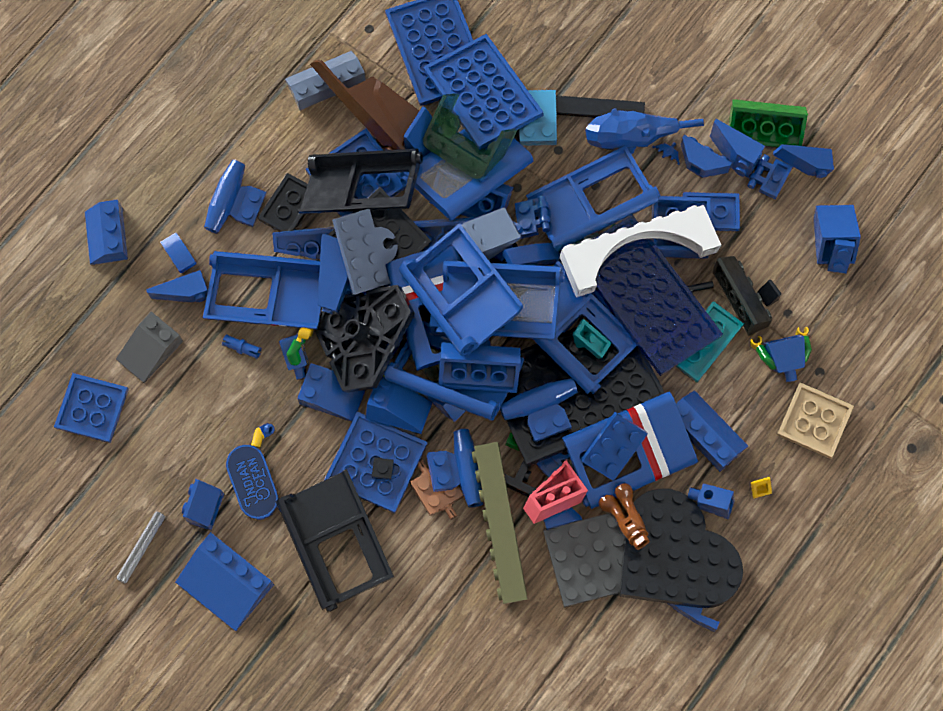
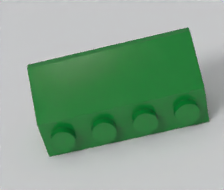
[729,99,808,147]

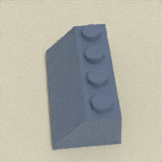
[285,51,366,110]

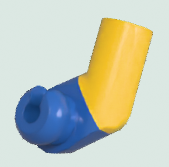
[251,423,275,448]

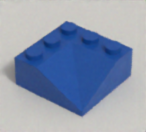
[651,196,711,259]

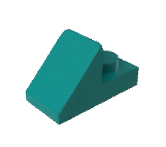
[573,319,611,359]

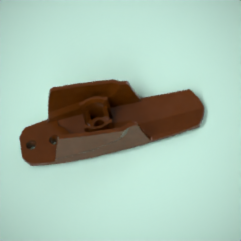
[310,60,419,150]

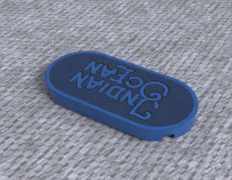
[226,445,279,520]

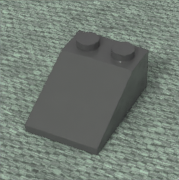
[116,312,183,383]

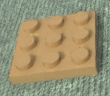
[777,383,854,459]

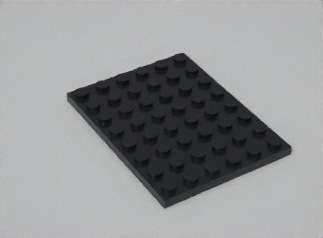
[503,309,665,467]

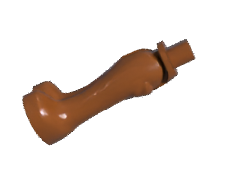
[599,483,650,550]

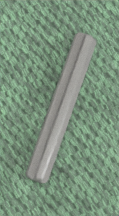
[117,511,165,583]

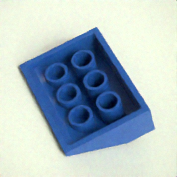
[175,532,274,631]

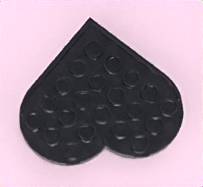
[620,488,743,608]

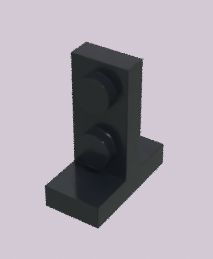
[505,460,536,498]

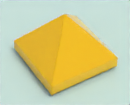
[751,477,772,499]

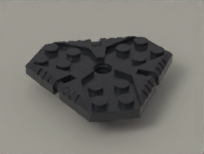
[314,285,415,393]

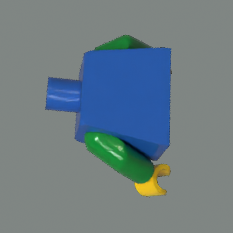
[279,327,314,379]
[750,327,812,382]

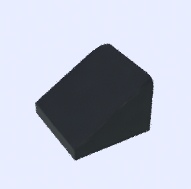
[758,279,782,307]

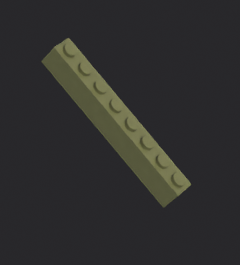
[472,442,528,604]

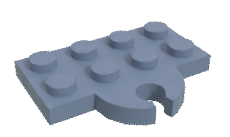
[332,209,398,294]

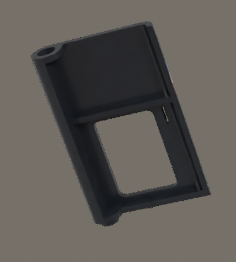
[276,469,394,612]

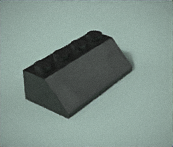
[712,256,772,336]

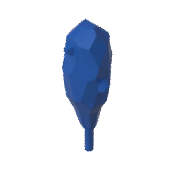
[585,108,704,154]

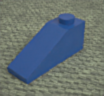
[773,144,834,178]
[146,270,208,303]

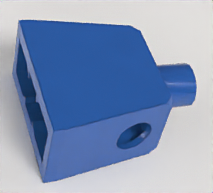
[688,484,735,519]

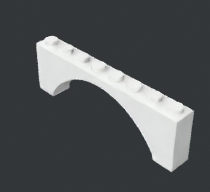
[560,205,721,297]

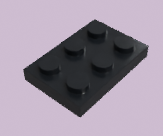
[258,173,308,232]

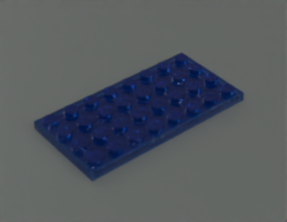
[592,214,723,376]

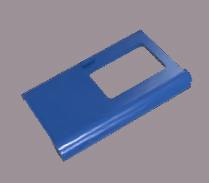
[399,223,523,356]
[384,321,524,421]

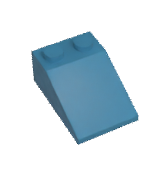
[519,90,557,146]

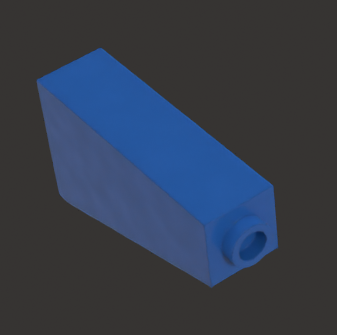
[318,234,349,315]

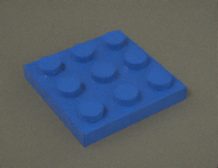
[54,373,129,443]

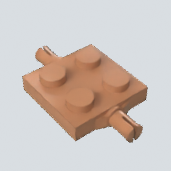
[410,460,464,520]

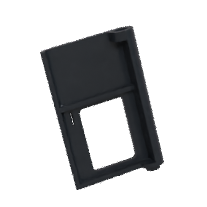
[297,148,423,214]

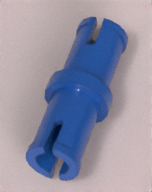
[222,334,262,359]

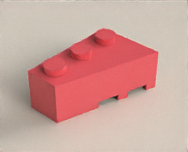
[523,460,588,524]

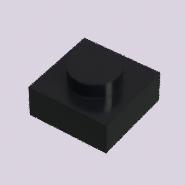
[372,457,394,480]

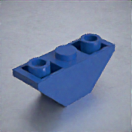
[681,134,732,178]

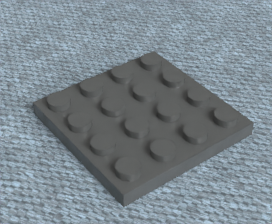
[543,513,625,608]

